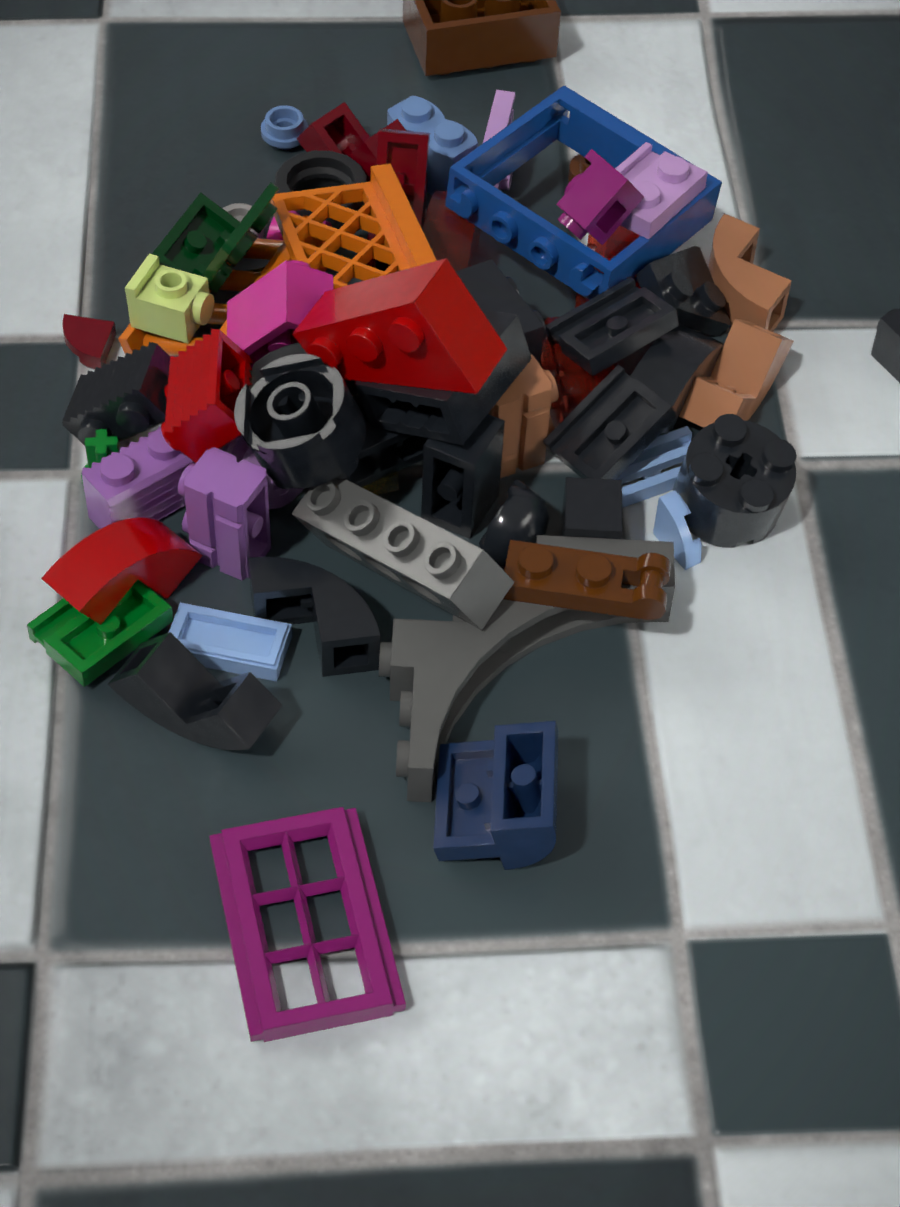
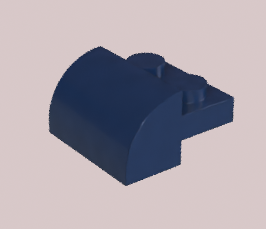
[433,721,559,870]

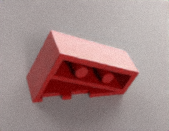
[292,258,508,394]

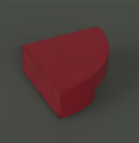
[62,314,116,369]

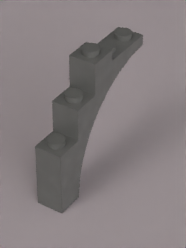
[379,535,675,802]

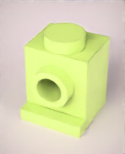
[125,254,214,343]

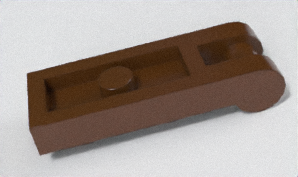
[503,540,671,620]

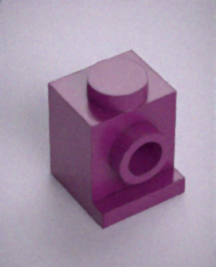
[557,149,644,245]

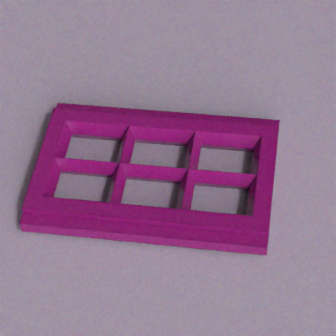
[209,807,406,1042]

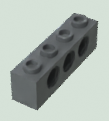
[292,479,514,630]

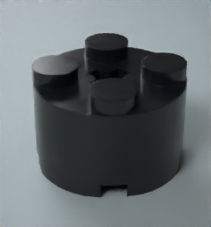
[234,354,366,489]
[673,414,797,548]

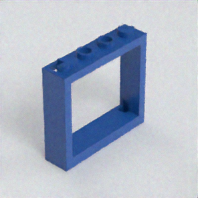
[445,85,722,300]

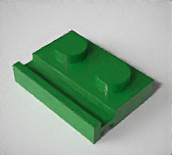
[26,580,173,687]

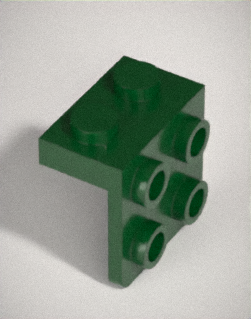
[152,182,279,294]

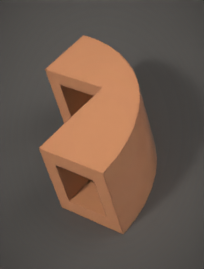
[708,213,792,331]
[679,319,794,428]

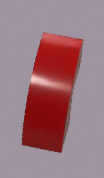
[41,517,203,625]

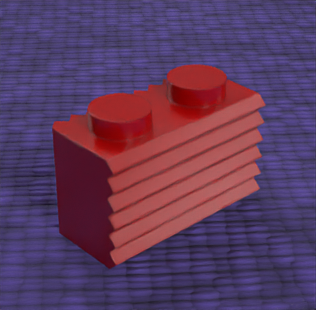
[161,329,253,463]

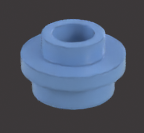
[261,106,308,149]

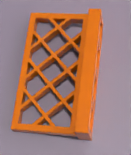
[271,164,437,289]

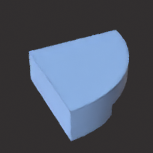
[653,490,702,570]

